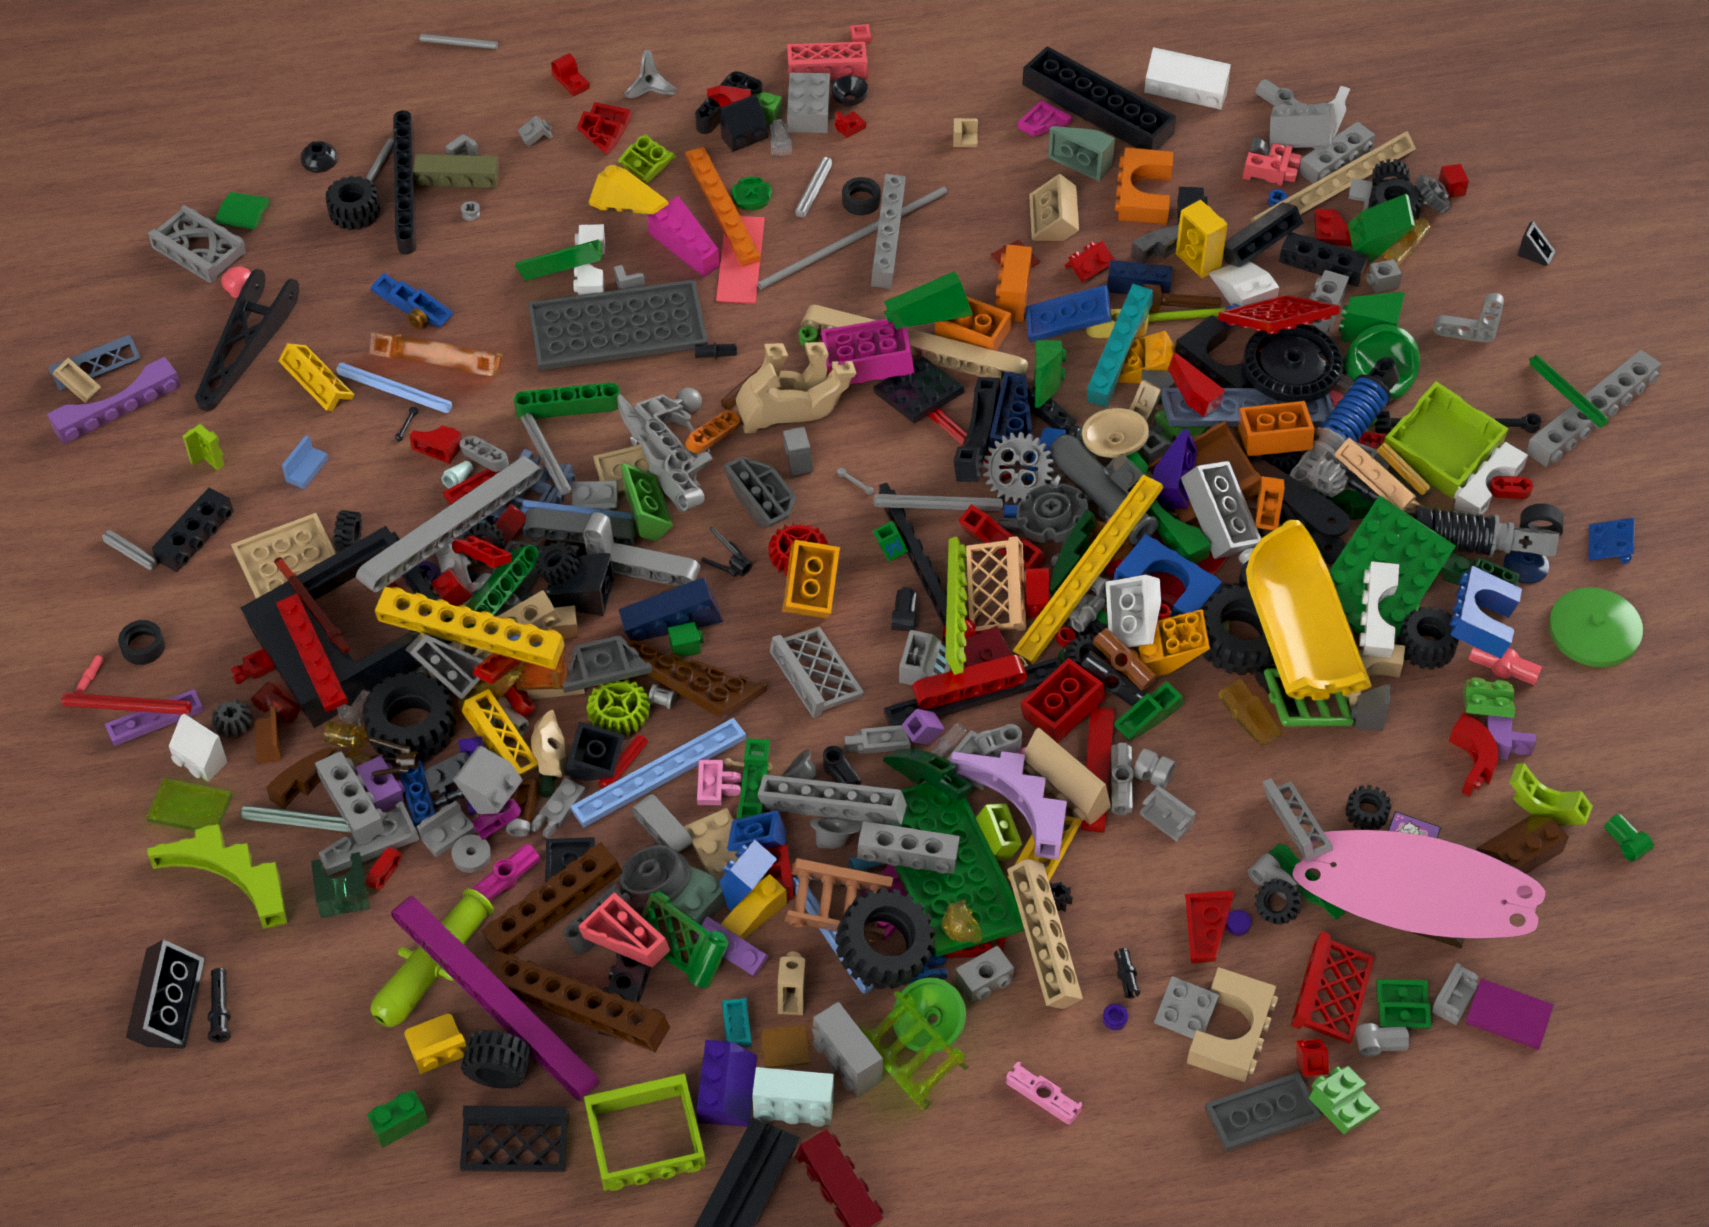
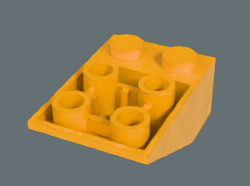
[1118,331,1175,383]
[1138,609,1210,677]

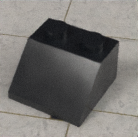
[720,94,768,152]
[563,721,625,781]

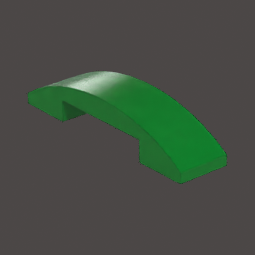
[737,738,770,819]

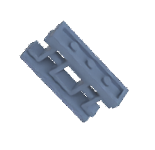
[486,449,575,542]

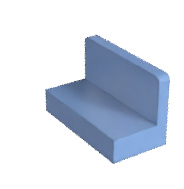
[282,436,329,489]

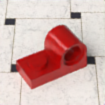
[551,53,590,97]
[764,845,793,899]

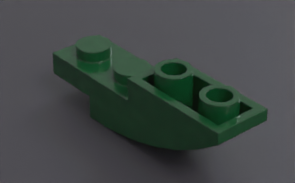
[1439,552,1520,586]
[883,749,974,801]

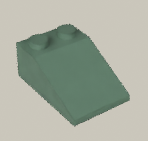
[1048,126,1115,182]
[660,866,726,934]

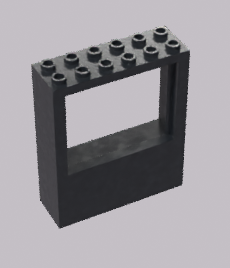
[240,526,453,728]

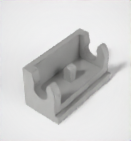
[1140,785,1196,842]
[1431,963,1479,1025]

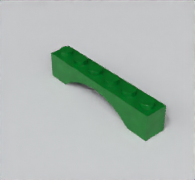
[1126,451,1211,564]

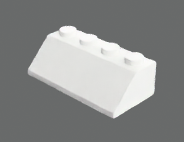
[1144,47,1231,109]

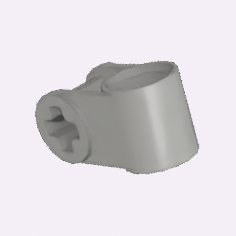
[975,724,1022,758]

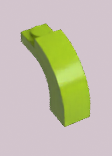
[1509,763,1593,826]

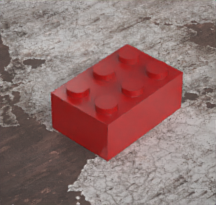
[1021,658,1105,743]

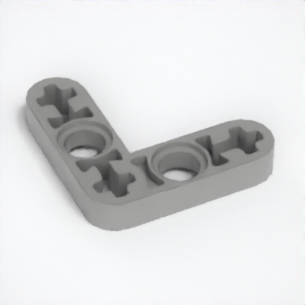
[1433,293,1504,342]

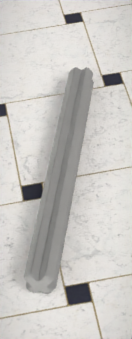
[521,413,571,495]
[873,494,1003,511]

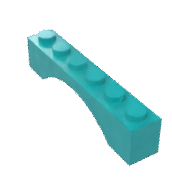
[1087,284,1153,408]

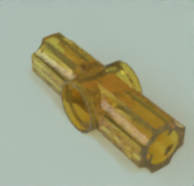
[1382,217,1431,266]

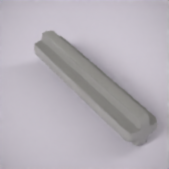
[102,530,158,570]

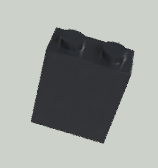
[546,553,615,616]

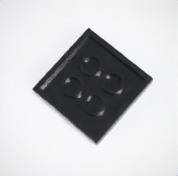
[873,356,965,424]

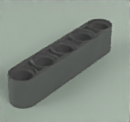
[525,508,635,546]

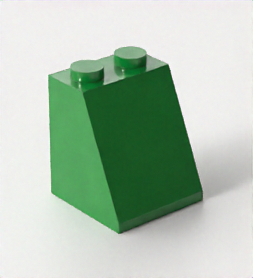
[1338,292,1405,343]

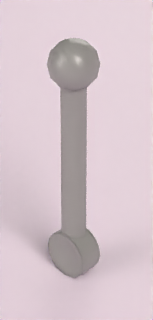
[837,468,874,495]

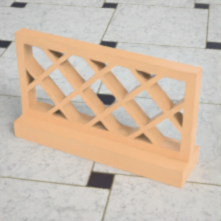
[1334,438,1422,511]
[966,536,1027,633]

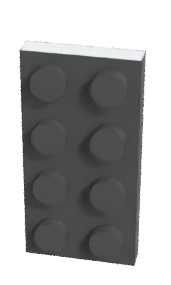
[1204,1072,1321,1152]

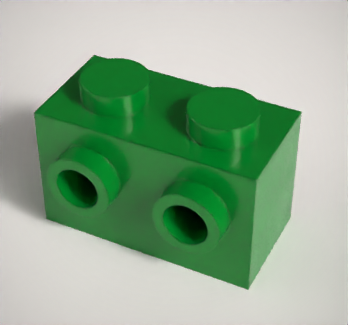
[367,1090,428,1148]

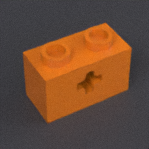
[1255,476,1285,530]

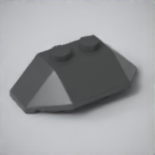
[723,456,796,527]

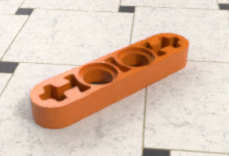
[685,410,741,454]

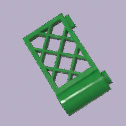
[641,891,729,988]

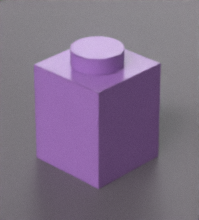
[902,709,945,745]

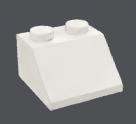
[169,714,228,782]

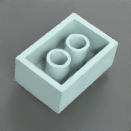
[752,1067,834,1127]

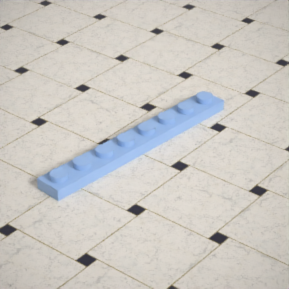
[571,718,746,828]

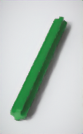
[1529,355,1608,428]

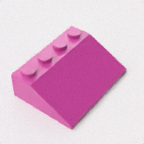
[821,319,915,384]

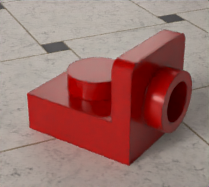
[834,111,866,138]

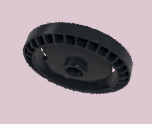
[1243,324,1343,403]

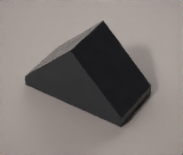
[1518,221,1556,266]

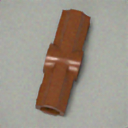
[1093,628,1157,691]

